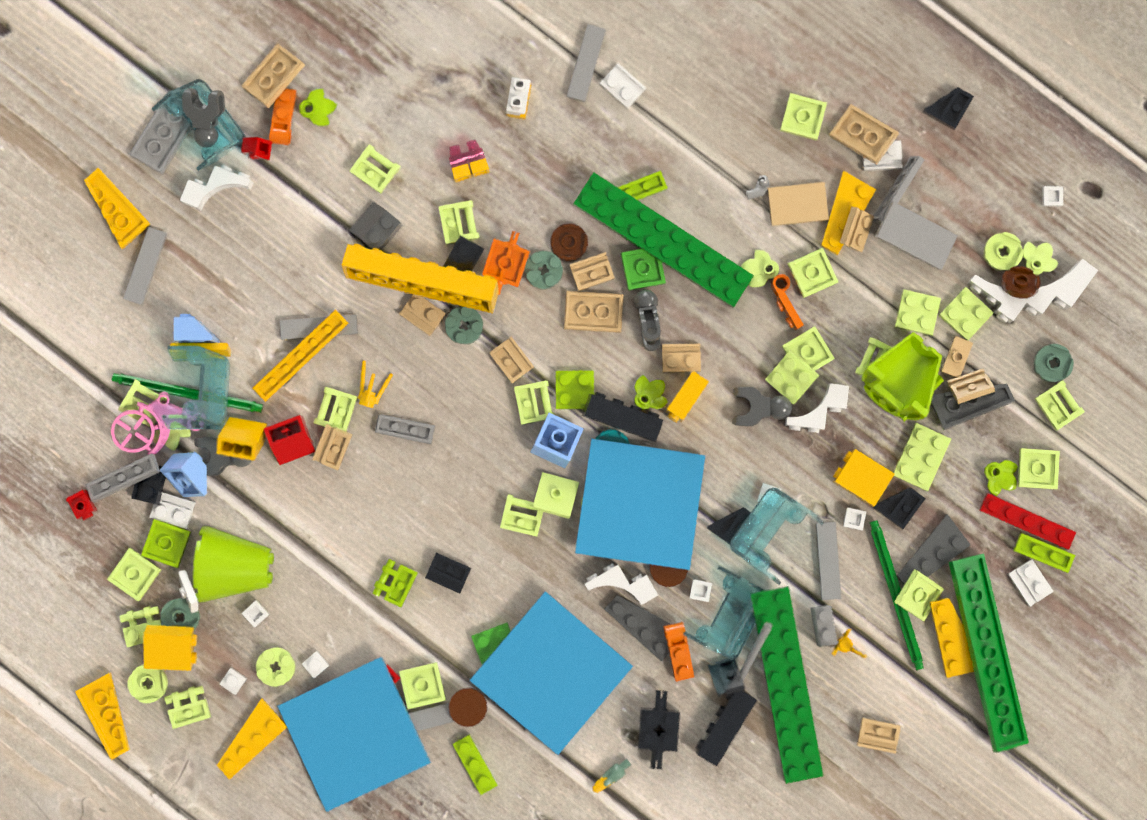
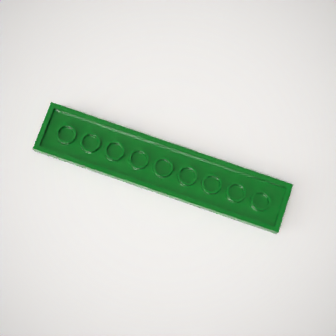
[573,172,754,308]
[948,553,1029,753]
[750,586,824,784]

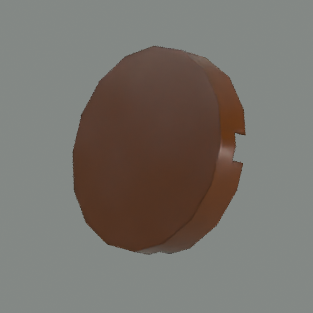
[550,223,588,262]
[1001,266,1041,299]
[650,564,688,587]
[449,688,487,727]

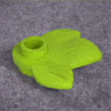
[299,89,337,126]
[634,375,668,410]
[984,460,1018,496]

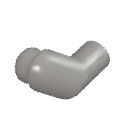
[746,175,770,200]

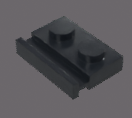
[443,235,485,272]
[131,465,166,505]
[425,552,472,594]
[708,657,745,697]

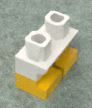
[506,77,531,120]

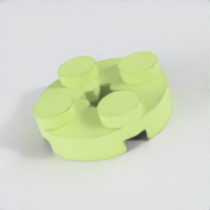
[984,232,1023,271]
[256,647,296,687]
[128,665,168,703]

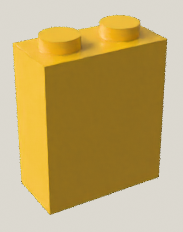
[666,371,709,423]
[216,417,267,461]
[833,449,895,507]
[143,625,197,671]

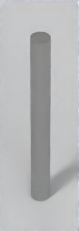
[740,622,772,681]

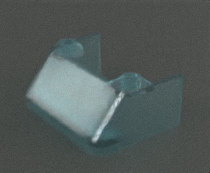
[151,79,245,171]
[162,346,230,429]
[730,488,824,585]
[683,566,764,660]

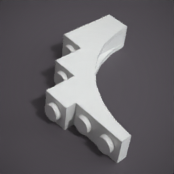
[967,259,1098,323]

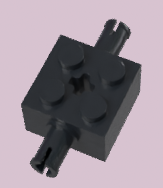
[638,690,680,770]

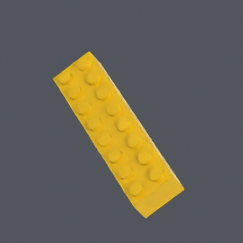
[341,244,499,314]

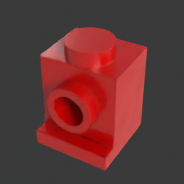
[241,137,272,160]
[66,490,98,521]

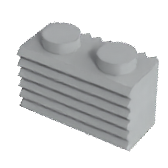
[810,605,838,647]

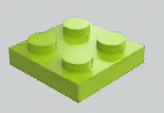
[556,370,594,409]
[141,519,191,568]

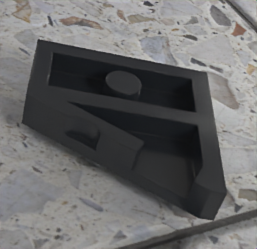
[923,87,974,130]
[872,487,926,530]
[707,507,759,550]

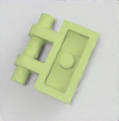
[120,606,161,647]
[165,686,211,729]

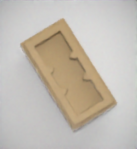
[941,336,973,378]

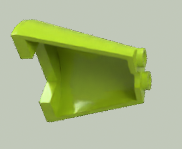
[862,332,942,420]
[193,526,274,603]

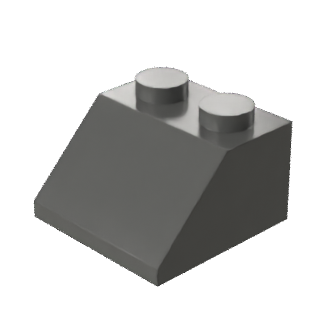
[349,201,403,250]

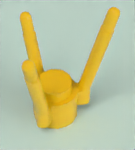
[358,360,393,408]
[832,628,867,659]

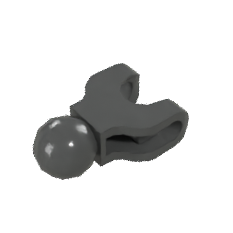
[182,88,225,148]
[634,289,661,351]
[732,387,792,427]
[194,437,252,476]

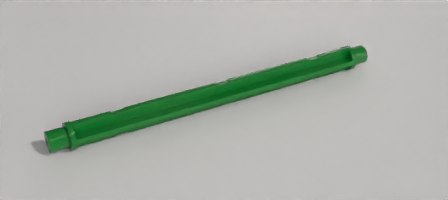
[112,373,263,413]
[869,520,924,671]

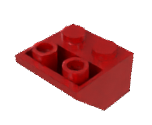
[263,415,316,465]

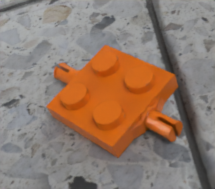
[482,231,530,295]

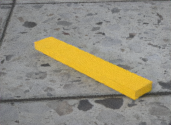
[252,309,349,402]

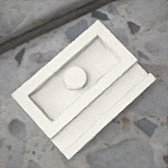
[599,63,646,110]
[863,141,903,171]
[149,492,196,529]
[1007,559,1053,607]

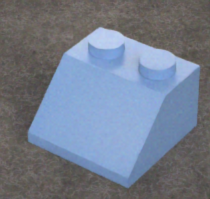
[174,314,220,343]
[530,413,584,468]
[160,452,207,497]

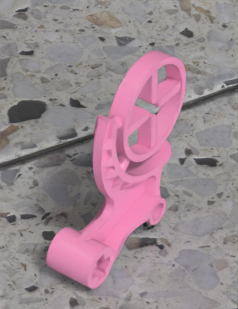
[111,392,205,455]

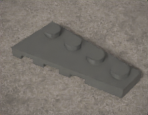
[931,383,1015,431]
[897,514,970,585]
[605,595,687,662]

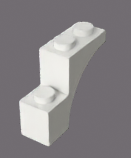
[180,165,253,210]
[784,384,849,433]
[585,563,658,605]

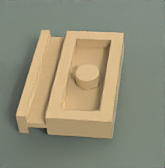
[840,207,874,252]
[570,252,615,291]
[399,295,446,337]
[489,337,534,384]
[662,344,701,373]
[947,369,995,404]
[312,424,353,470]
[857,718,901,754]

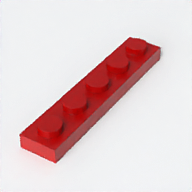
[979,493,1077,550]

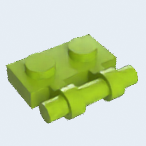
[372,559,418,608]

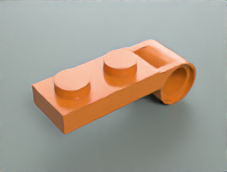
[269,89,297,146]
[771,274,804,331]
[663,622,694,682]

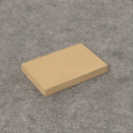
[241,43,305,108]
[829,104,899,165]
[767,182,829,226]
[564,291,623,333]

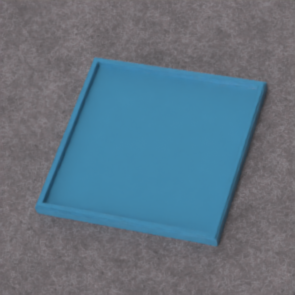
[575,439,706,570]
[470,591,633,755]
[278,657,431,812]

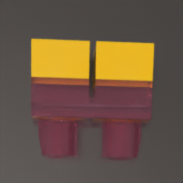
[449,140,490,183]

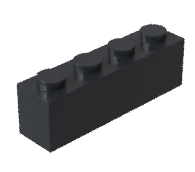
[582,392,664,442]
[695,690,757,767]

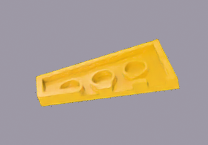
[84,168,151,249]
[821,170,876,255]
[929,598,974,678]
[75,672,130,760]
[217,698,287,780]

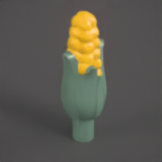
[592,759,632,793]

